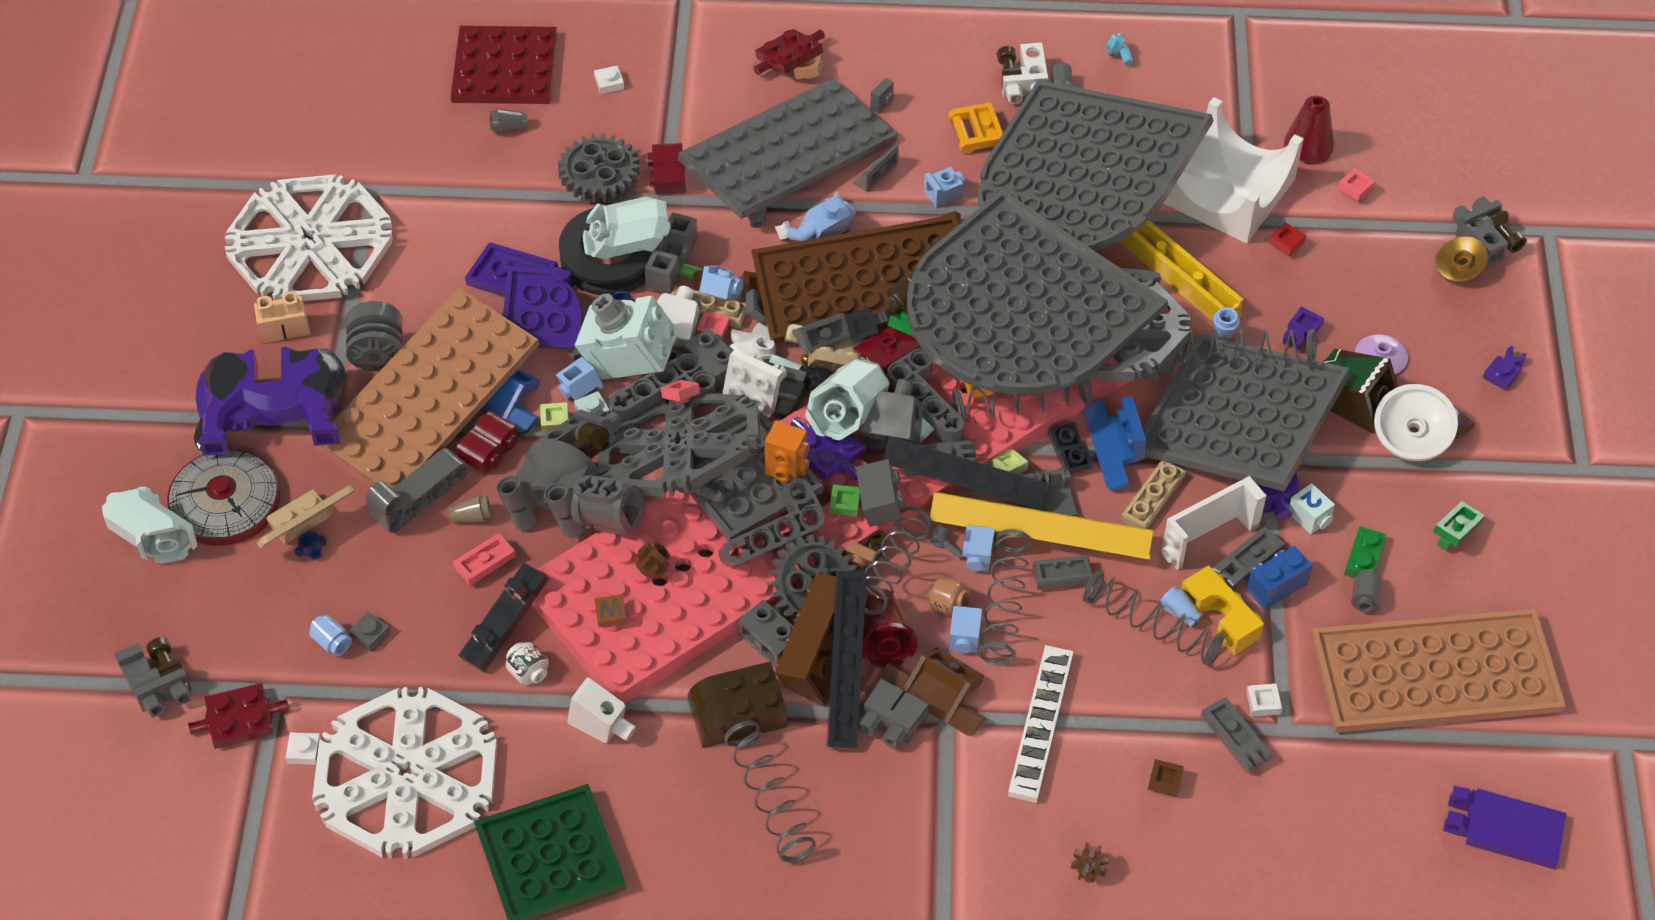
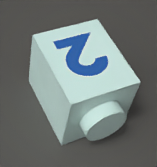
[1290,483,1335,534]

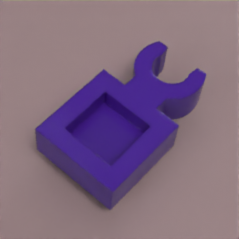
[1282,306,1324,351]
[1483,346,1527,391]

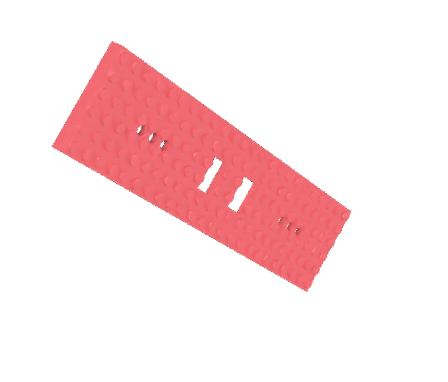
[531,356,1129,704]

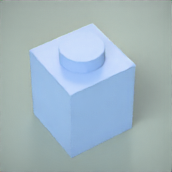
[949,606,982,653]

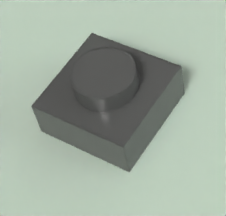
[870,78,894,113]
[746,289,766,325]
[348,612,390,652]

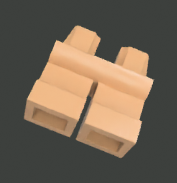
[254,291,311,344]

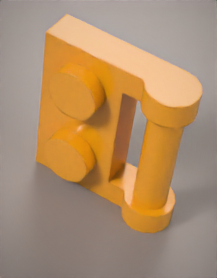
[948,102,1003,155]

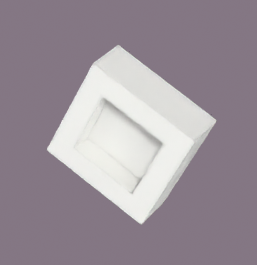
[594,65,624,94]
[1246,684,1282,717]
[286,733,321,765]

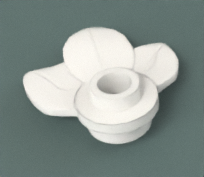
[729,323,776,360]

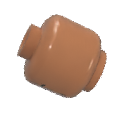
[927,577,971,616]

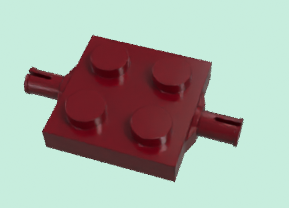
[753,29,825,75]
[188,683,290,749]

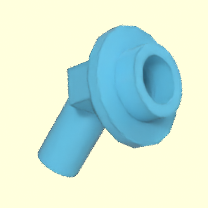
[1106,33,1134,66]

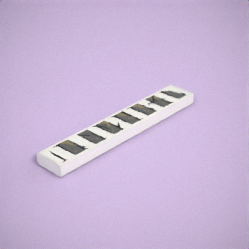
[1008,645,1073,803]

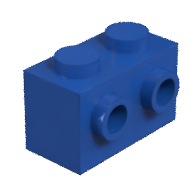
[1246,545,1313,610]

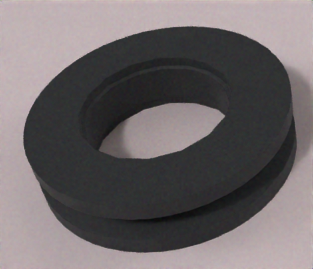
[559,208,658,296]

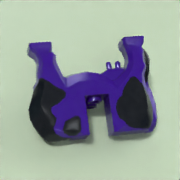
[194,347,345,456]

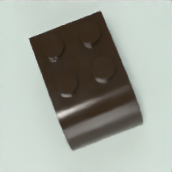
[688,661,787,748]

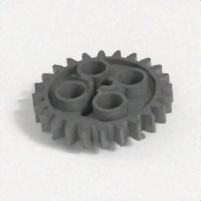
[558,134,640,203]
[768,535,857,624]

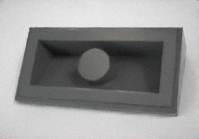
[853,144,899,192]
[792,313,852,354]

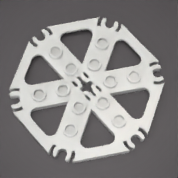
[225,174,393,301]
[312,687,497,859]

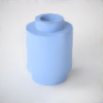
[309,615,352,656]

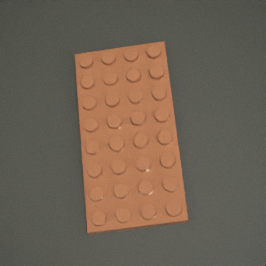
[320,288,540,488]
[1310,609,1566,733]

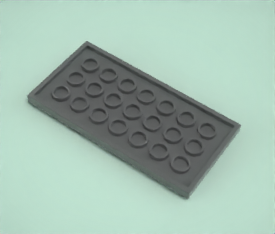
[678,78,898,219]

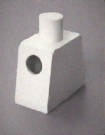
[657,286,700,349]
[567,677,636,743]

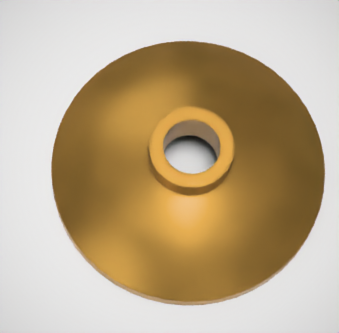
[1436,237,1488,282]

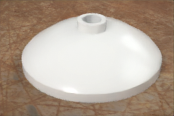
[1374,384,1458,461]

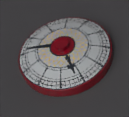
[167,449,280,546]

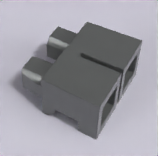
[764,361,808,419]
[860,679,929,750]

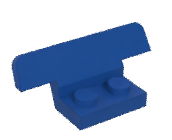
[479,369,540,434]
[1084,396,1146,492]

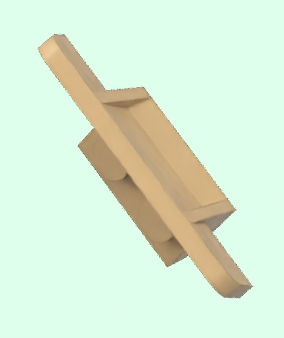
[785,324,866,372]
[256,484,355,549]

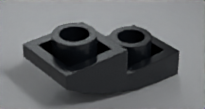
[1048,422,1093,474]

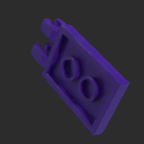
[464,242,574,296]
[1443,785,1566,870]

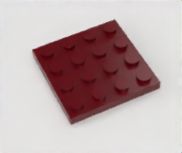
[451,25,557,104]

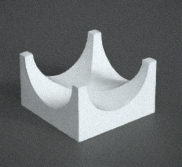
[1163,97,1304,243]

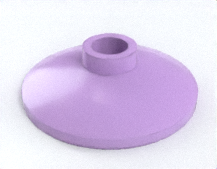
[1355,335,1408,376]

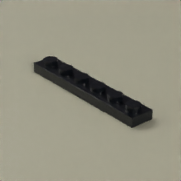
[882,436,1049,510]
[826,570,867,748]

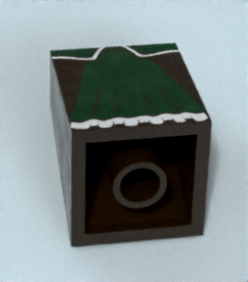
[1323,348,1398,434]

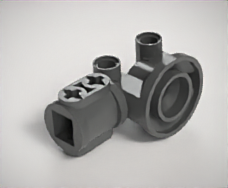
[496,439,644,538]

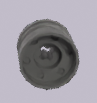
[346,301,403,371]

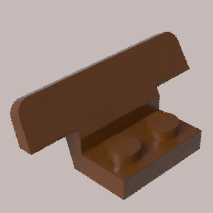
[881,647,986,736]

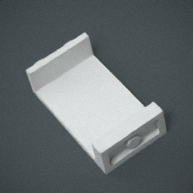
[1162,476,1266,570]

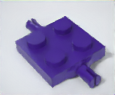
[790,416,866,481]

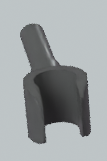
[931,525,963,560]

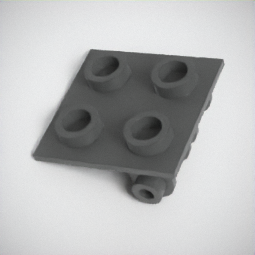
[1018,467,1077,516]

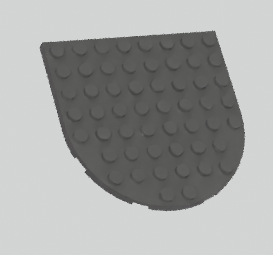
[977,80,1214,251]
[907,189,1168,395]

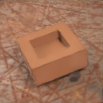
[794,56,824,80]
[845,540,876,568]

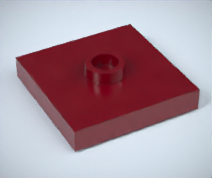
[853,326,921,375]

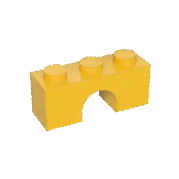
[1181,565,1264,656]

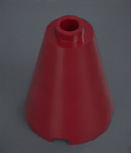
[1283,96,1334,165]
[862,589,918,667]

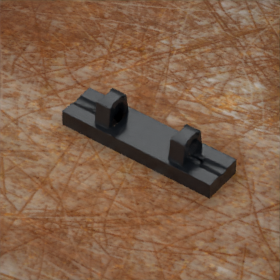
[458,563,549,672]

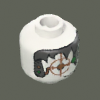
[506,642,549,685]

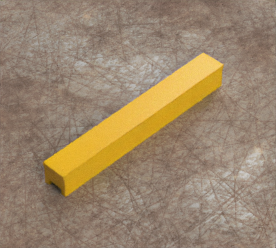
[1119,220,1244,321]
[929,492,1153,559]

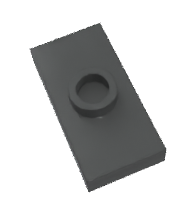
[1032,555,1093,590]

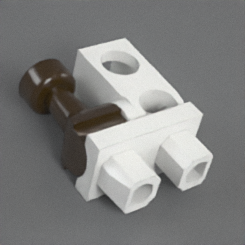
[996,43,1048,105]

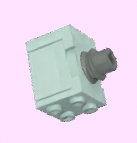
[575,294,678,380]

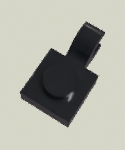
[845,307,893,341]
[802,362,829,394]

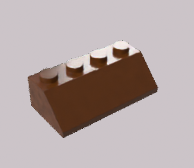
[775,573,836,707]

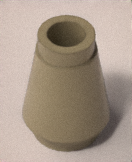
[449,495,492,523]

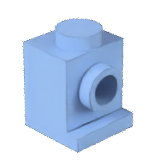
[924,167,965,208]
[699,265,744,299]
[556,357,604,400]
[962,525,995,572]

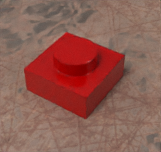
[1269,222,1306,256]

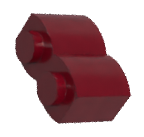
[647,143,686,194]
[457,411,518,474]

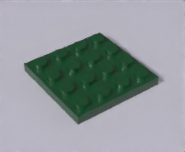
[474,783,627,920]

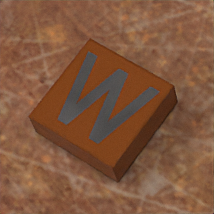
[594,594,627,628]

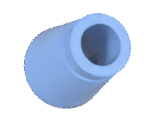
[1213,307,1240,341]
[1160,586,1203,627]

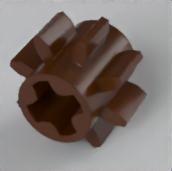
[635,542,671,578]
[1071,842,1109,883]

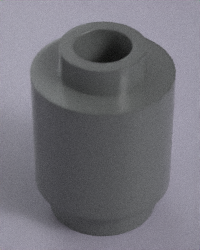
[1351,569,1382,613]

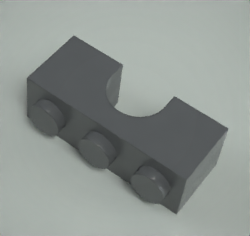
[645,212,698,294]

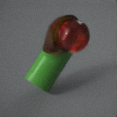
[681,263,704,291]

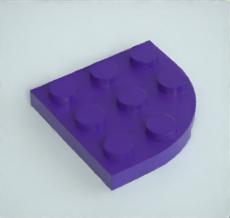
[503,266,583,350]

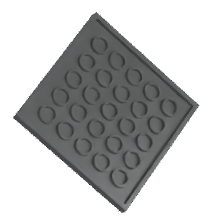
[1143,335,1350,491]

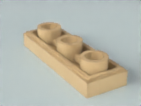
[670,285,747,329]
[1121,461,1187,529]

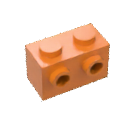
[764,420,810,483]

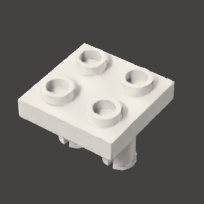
[723,349,787,417]

